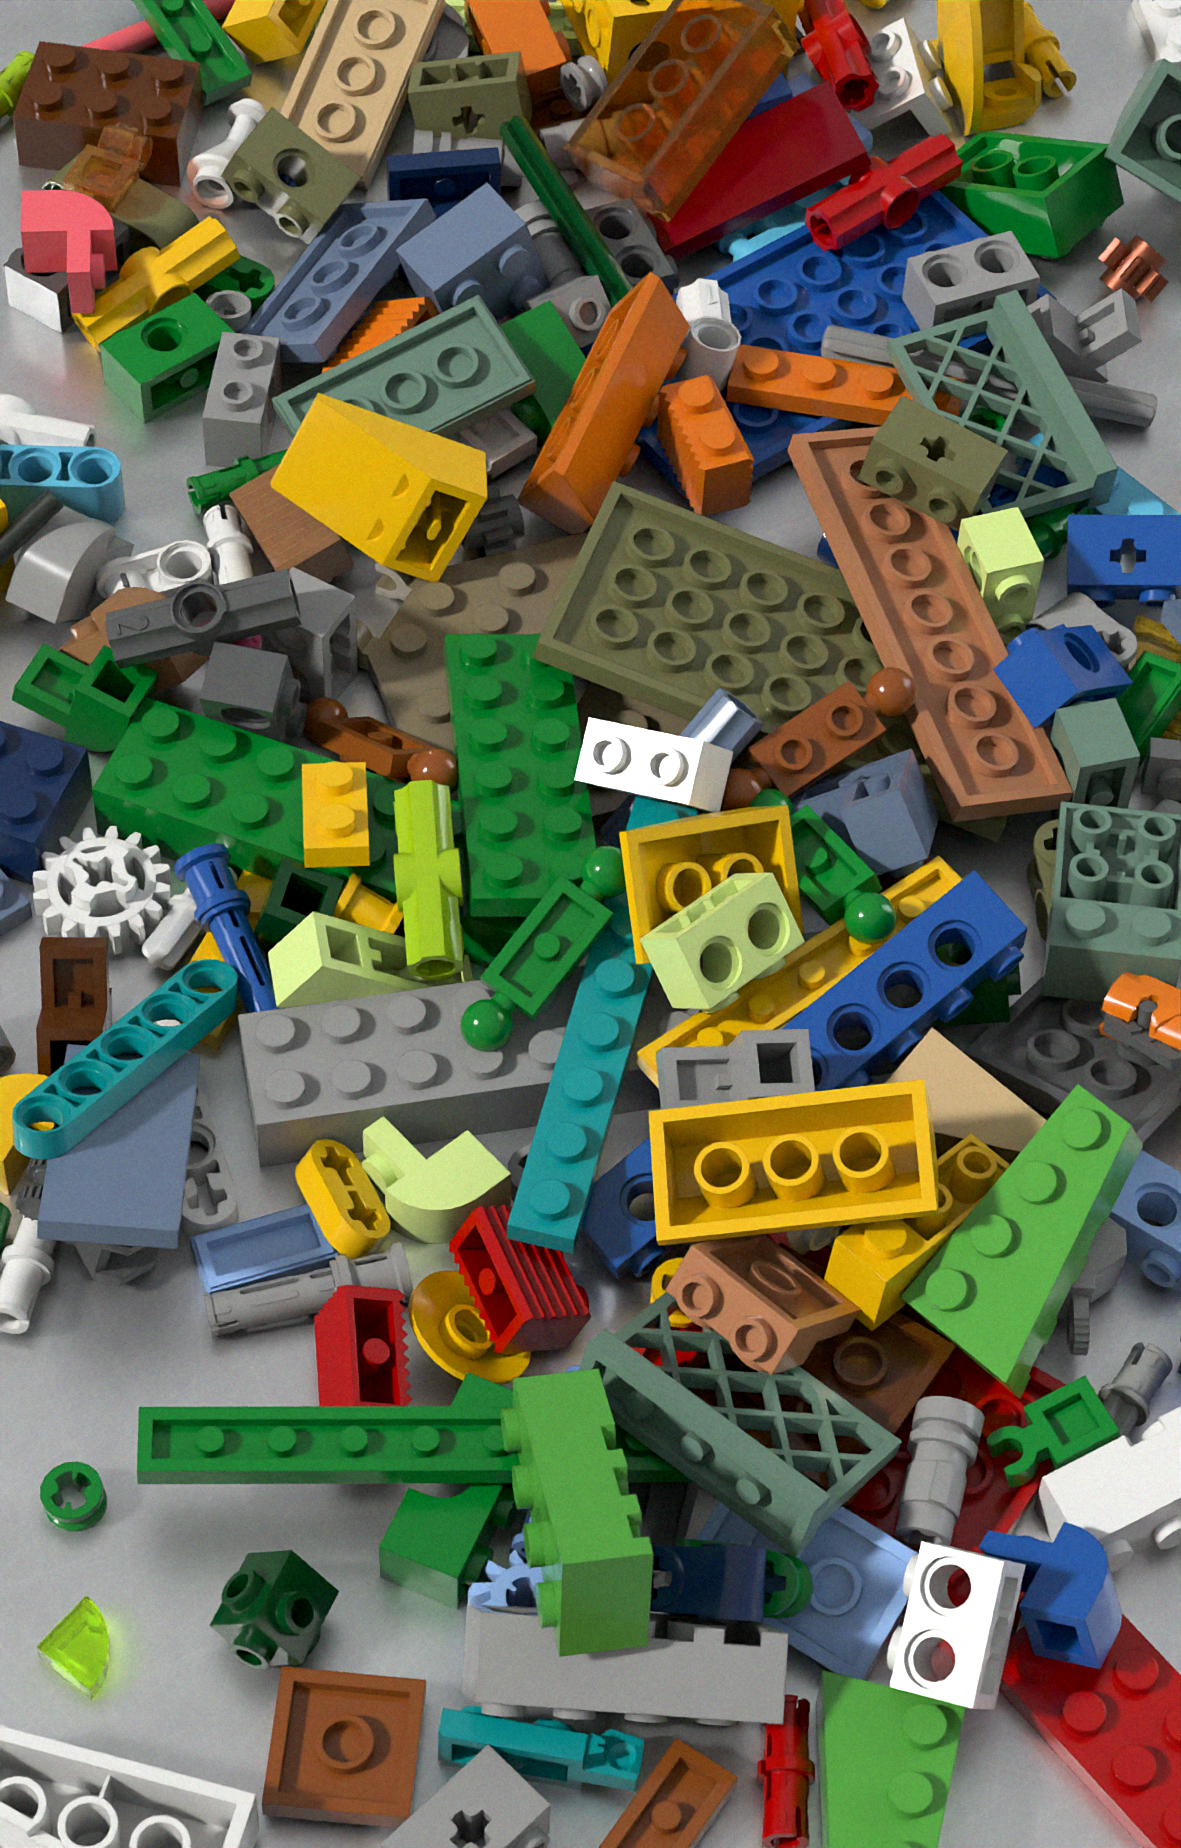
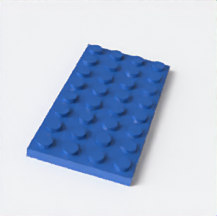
[580,190,1057,503]

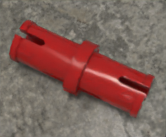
[757,1694,815,1848]

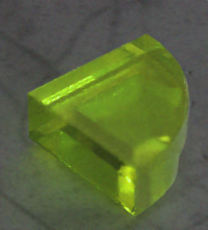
[36,1595,110,1700]

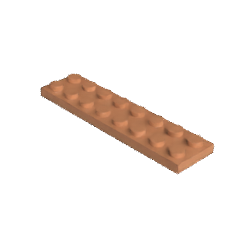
[787,427,1074,822]

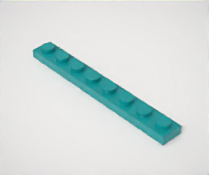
[507,796,698,1254]

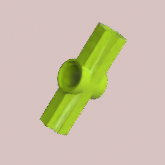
[393,780,465,981]

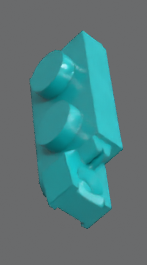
[438,1706,644,1792]

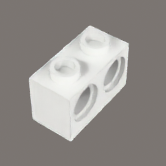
[574,717,733,813]
[887,1541,1026,1709]

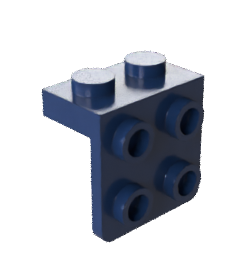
[387,147,501,283]

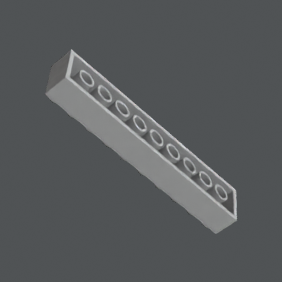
[238,931,904,1167]

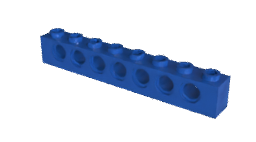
[579,870,1028,1282]

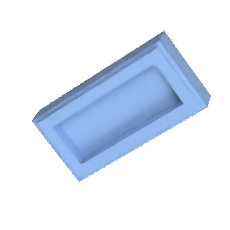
[189,1203,338,1294]

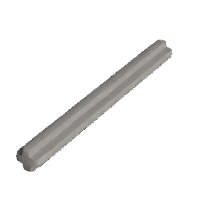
[821,325,1157,427]

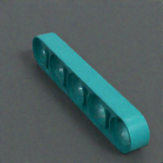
[12,959,238,1159]

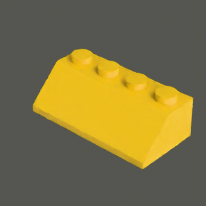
[649,1079,938,1246]

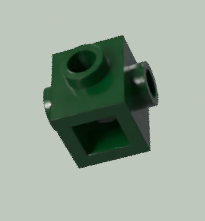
[209,1550,339,1670]

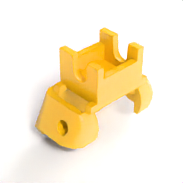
[931,0,1042,136]

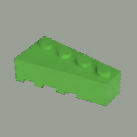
[900,1084,1143,1399]
[501,1369,654,1657]
[815,1670,966,1848]

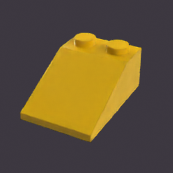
[619,805,804,964]

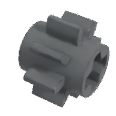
[461,485,525,558]

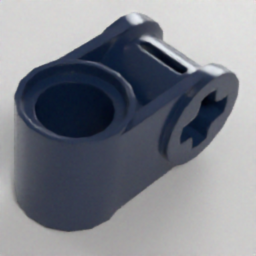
[650,1544,767,1623]

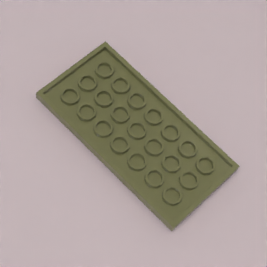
[533,481,1014,843]

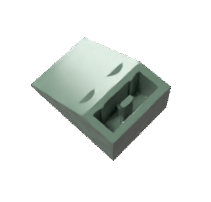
[1042,801,1181,1002]

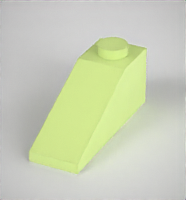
[268,911,474,1008]

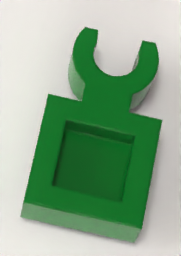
[986,1375,1120,1487]

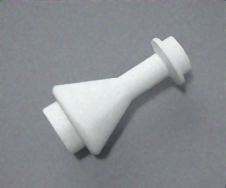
[187,98,267,209]

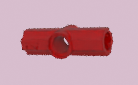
[797,0,880,113]
[805,133,963,252]

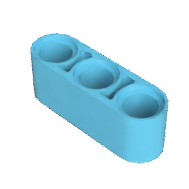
[0,444,125,524]

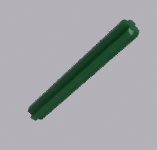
[499,115,634,308]

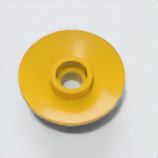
[408,1270,532,1386]

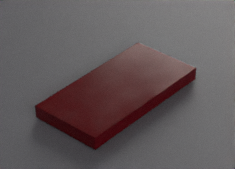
[629,80,871,261]

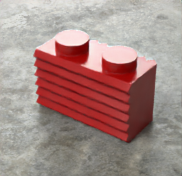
[449,1205,592,1354]
[314,1285,412,1406]

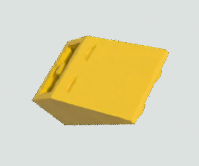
[270,393,487,582]

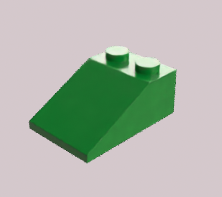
[938,130,1124,259]

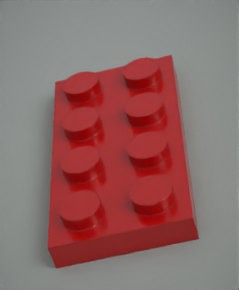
[999,1613,1181,1848]

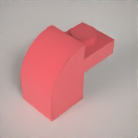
[21,190,118,314]

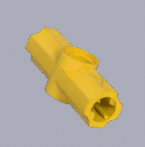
[72,216,240,353]

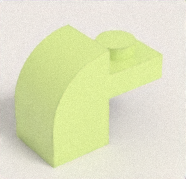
[362,1116,511,1244]

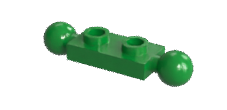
[749,788,897,944]
[460,846,626,1052]

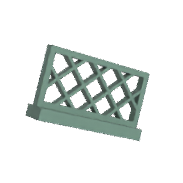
[886,290,1119,518]
[578,1292,902,1558]

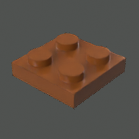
[262,1666,426,1828]

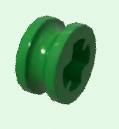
[40,1461,107,1532]

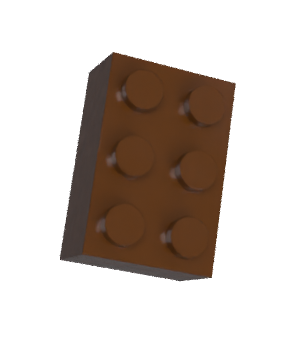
[13,41,204,187]

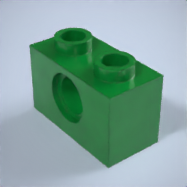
[100,292,235,424]

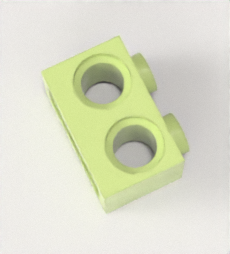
[957,507,1044,638]
[639,872,805,1013]

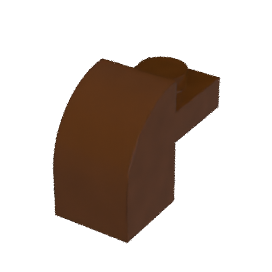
[36,937,112,1077]

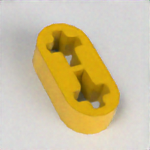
[295,1139,391,1259]

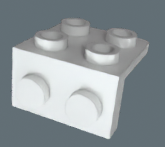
[811,18,953,137]

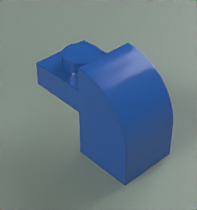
[979,1522,1122,1669]

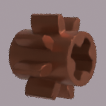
[1098,235,1169,303]

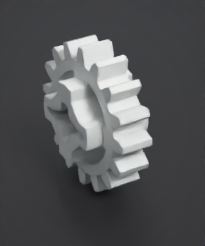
[32,826,172,954]

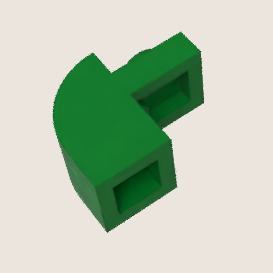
[11,643,159,752]

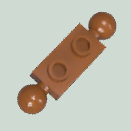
[720,667,916,811]
[303,697,458,794]

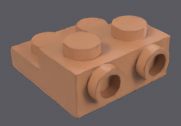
[665,1234,861,1375]

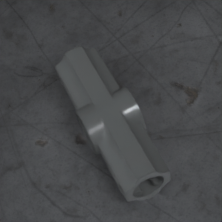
[105,568,302,669]

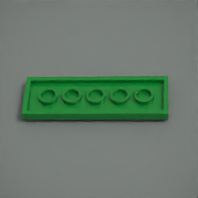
[443,633,603,917]

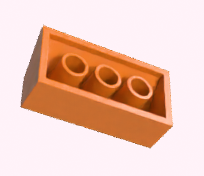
[517,272,690,535]

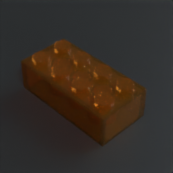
[564,0,800,223]

